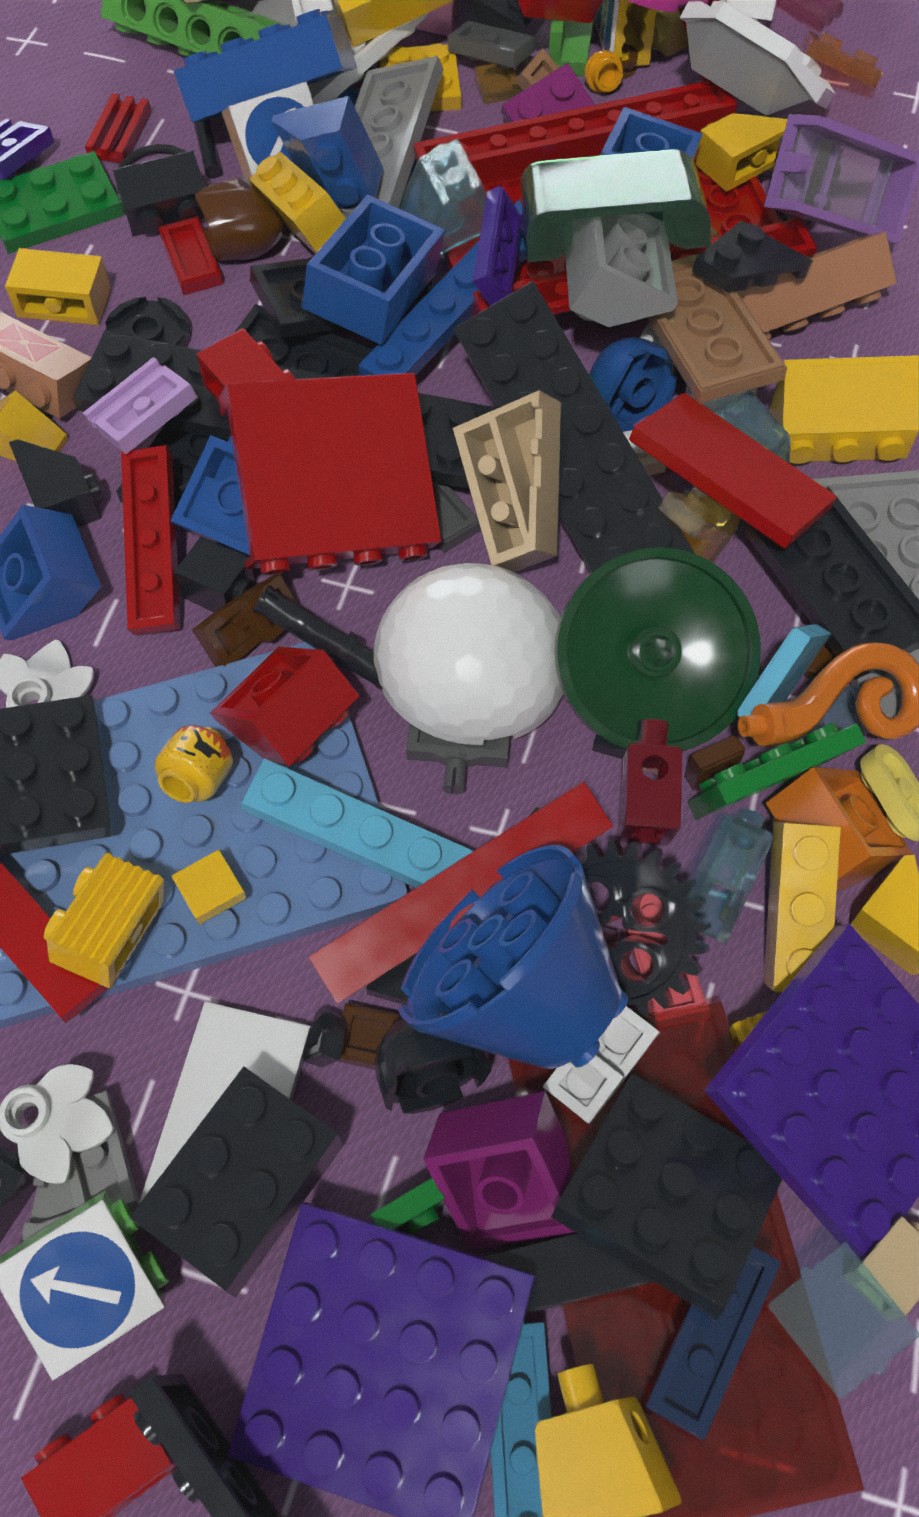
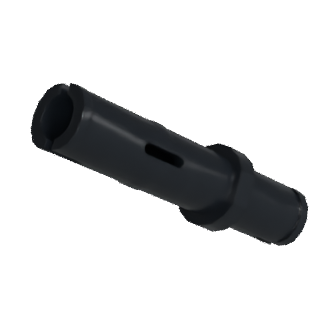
[253,584,381,689]

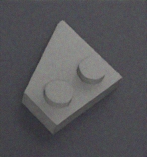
[22,1091,139,1241]

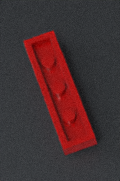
[121,445,180,635]

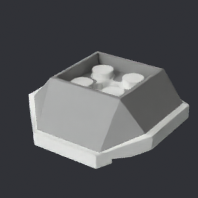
[680,1,835,119]

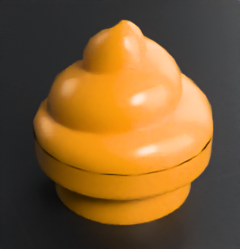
[584,50,623,93]

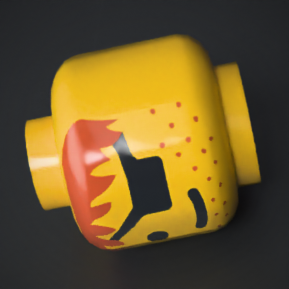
[154,725,233,803]

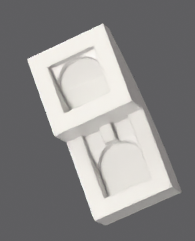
[543,1006,660,1124]

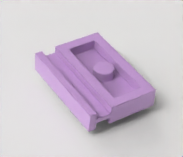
[83,357,197,454]

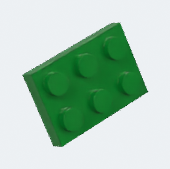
[0,151,124,254]
[688,722,866,820]

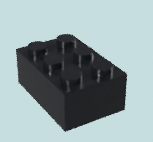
[129,1066,343,1298]

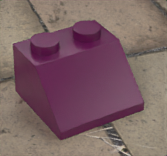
[423,1091,576,1250]

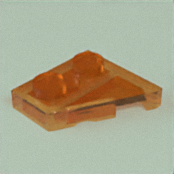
[801,31,883,88]

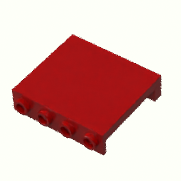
[219,373,441,575]

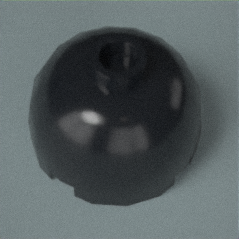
[374,1011,492,1114]

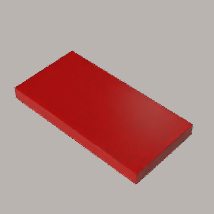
[629,393,838,549]

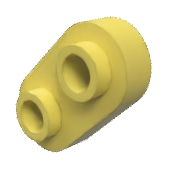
[860,744,919,841]

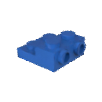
[171,435,250,557]

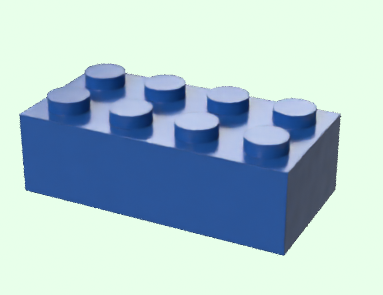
[174,9,357,122]

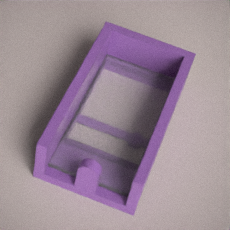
[764,114,919,244]

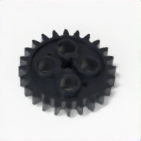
[574,840,711,1018]

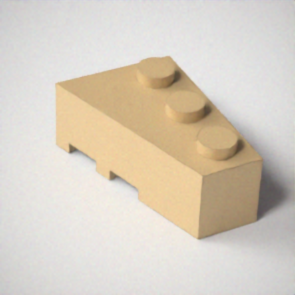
[453,390,561,572]

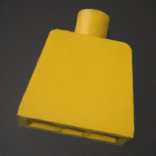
[535,1364,682,1517]

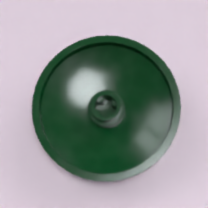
[554,547,761,751]

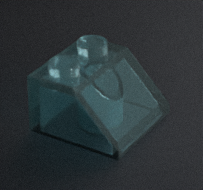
[399,139,487,255]

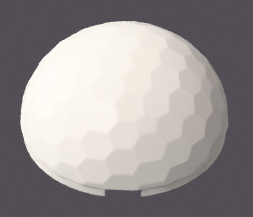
[374,563,563,745]

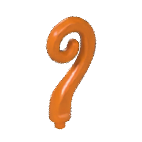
[738,642,919,746]

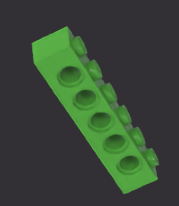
[101,0,292,56]

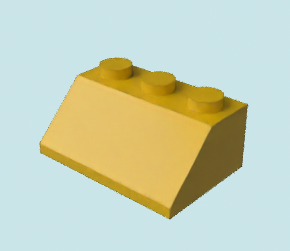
[766,355,919,464]

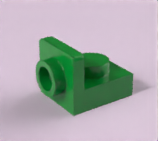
[371,1178,445,1236]

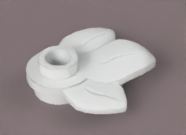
[0,640,94,708]
[0,1064,114,1184]

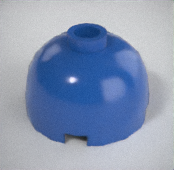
[589,337,677,432]

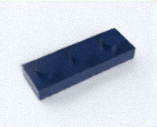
[643,1246,781,1441]

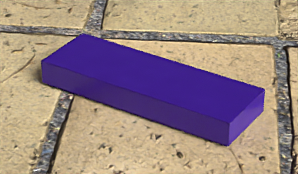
[472,186,523,306]

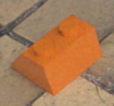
[766,767,914,890]

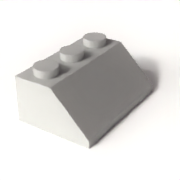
[563,187,678,327]

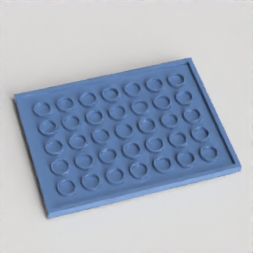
[0,642,407,1029]

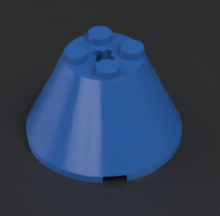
[399,845,628,1069]

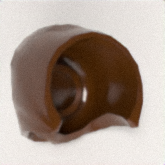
[195,178,284,261]

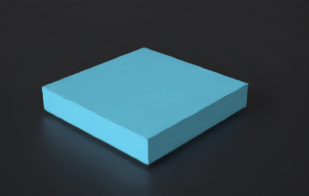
[737,624,831,717]

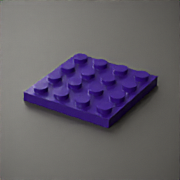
[704,924,919,1263]
[227,1202,536,1517]

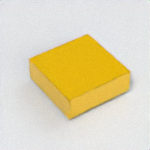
[171,849,246,925]

